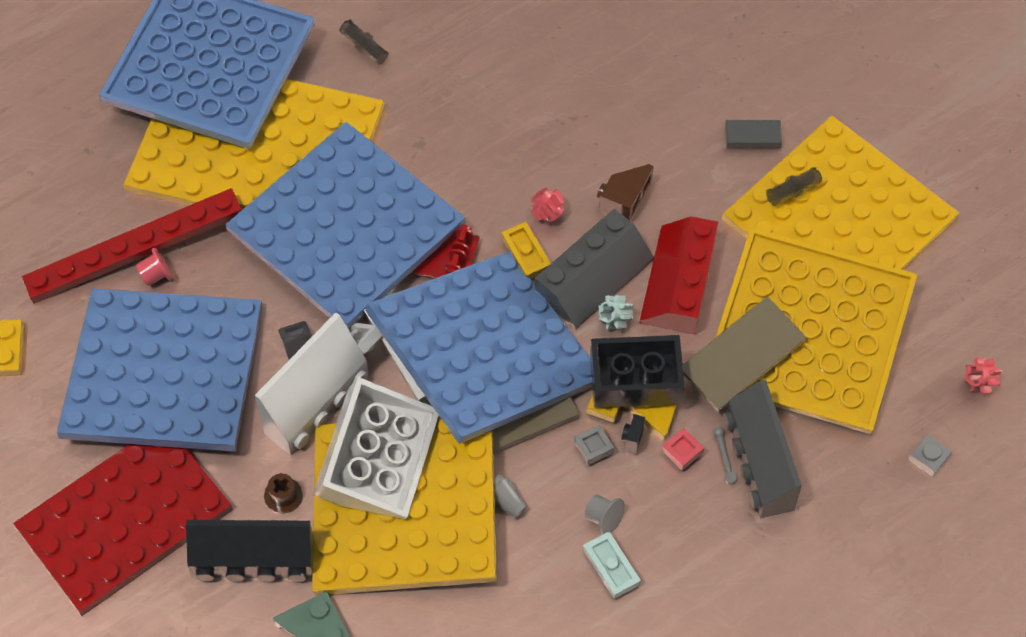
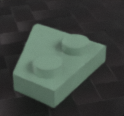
[273,591,350,637]

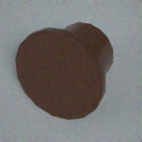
[264,473,303,514]

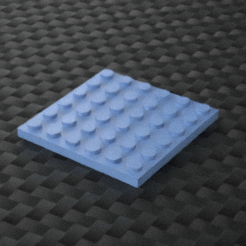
[98,0,315,149]
[226,122,466,329]
[365,251,592,444]
[57,288,263,452]

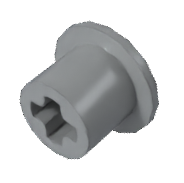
[585,494,625,534]

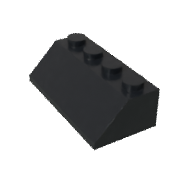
[186,520,315,582]

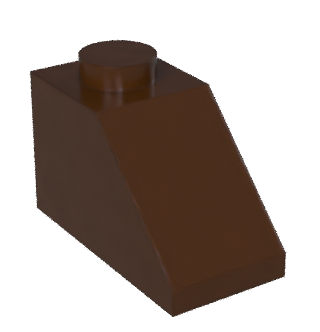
[597,164,654,221]

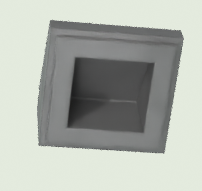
[278,321,312,360]

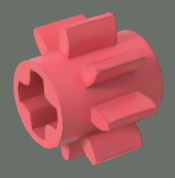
[531,187,565,222]
[964,357,1002,393]

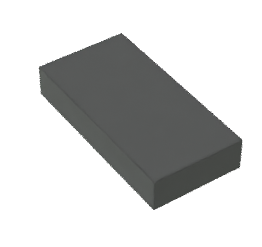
[725,120,782,148]

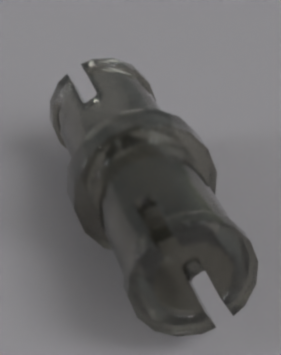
[339,19,389,65]
[766,167,822,206]

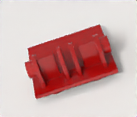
[411,224,480,278]

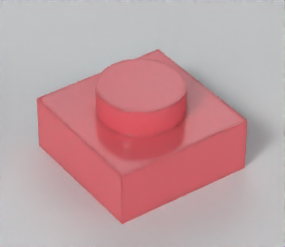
[662,428,704,470]

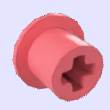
[136,247,173,286]

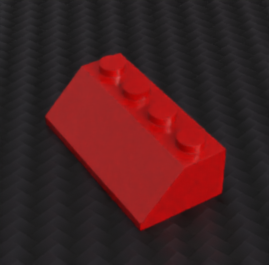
[639,216,719,335]

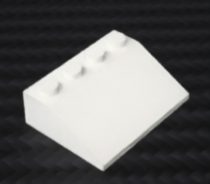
[255,313,368,455]
[313,377,439,519]

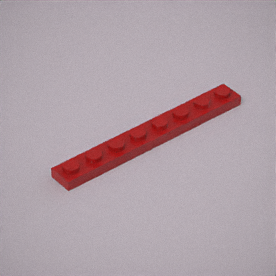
[22,188,242,304]

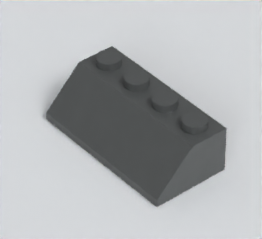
[535,209,654,330]
[723,380,802,519]

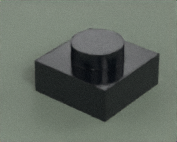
[621,414,645,455]

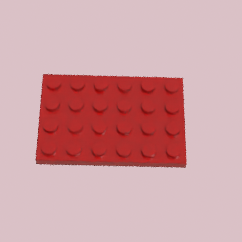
[13,444,233,616]

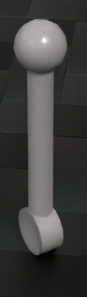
[713,427,737,485]

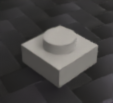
[574,424,614,465]
[909,434,952,477]

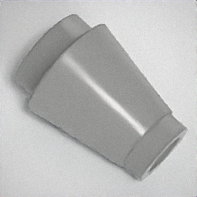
[494,474,527,519]

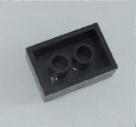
[590,335,685,408]

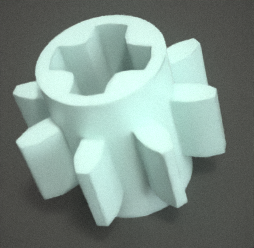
[598,295,634,329]

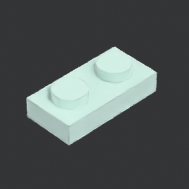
[583,531,641,599]

